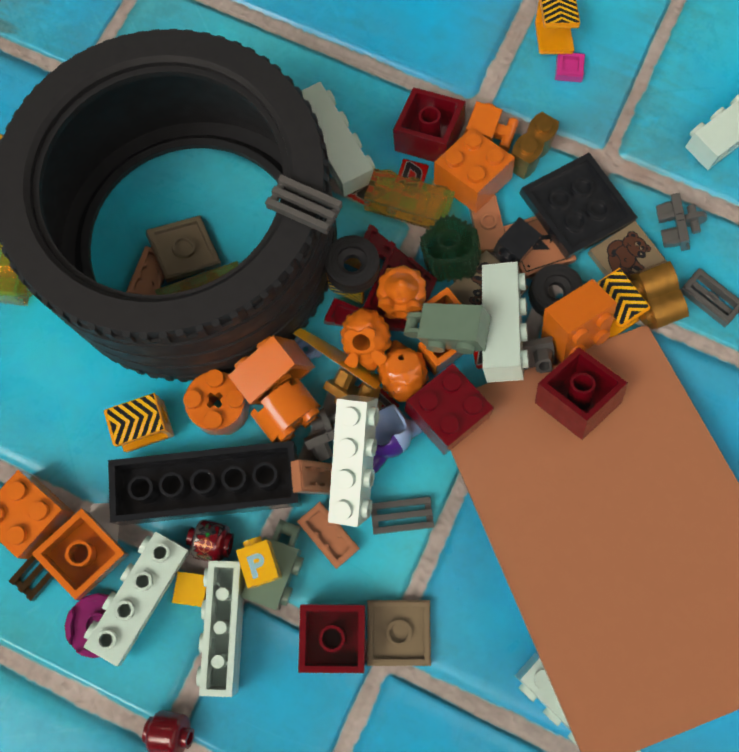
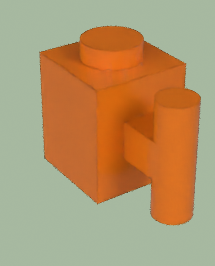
[465,101,519,152]

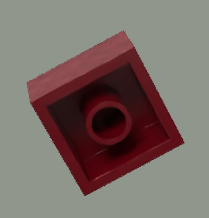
[393,87,466,162]
[535,347,628,440]
[405,363,494,455]
[298,604,366,673]

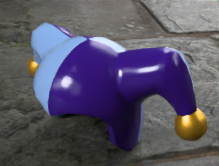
[373,404,422,473]

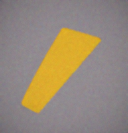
[294,328,381,389]

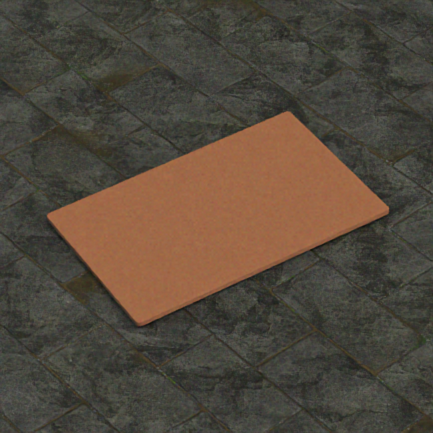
[450,326,739,752]

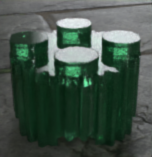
[420,214,481,282]

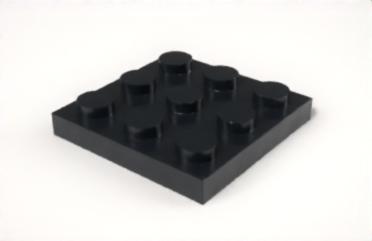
[519,153,638,260]

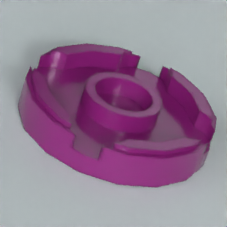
[65,593,109,658]

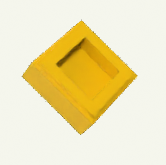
[172,571,207,607]

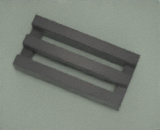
[265,175,343,235]
[680,268,739,327]
[371,497,434,535]

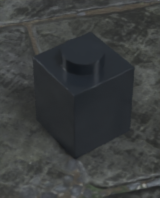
[493,217,542,266]

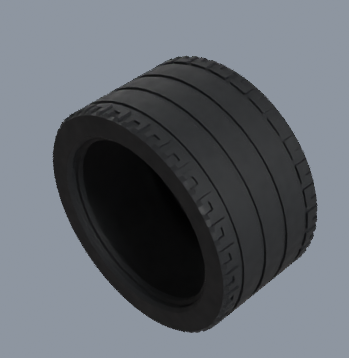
[0,29,337,382]

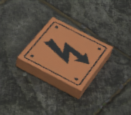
[503,216,577,279]

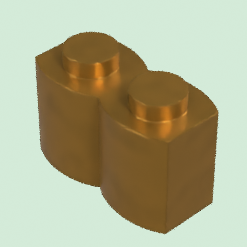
[511,112,559,179]
[630,261,689,329]

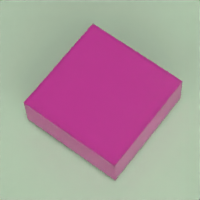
[555,53,585,83]

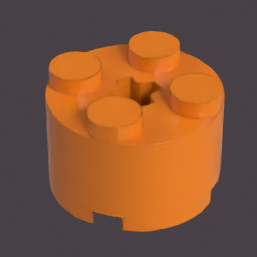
[183,369,249,435]
[250,378,321,443]

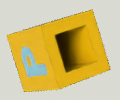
[236,536,282,588]

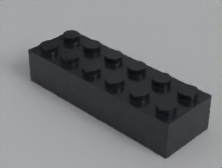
[108,441,302,526]

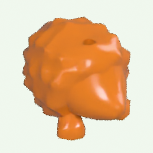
[376,265,426,320]
[340,307,392,371]
[377,340,429,402]

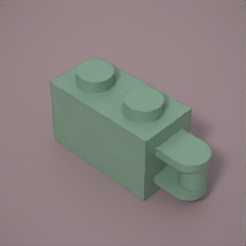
[403,303,491,354]
[241,519,304,611]

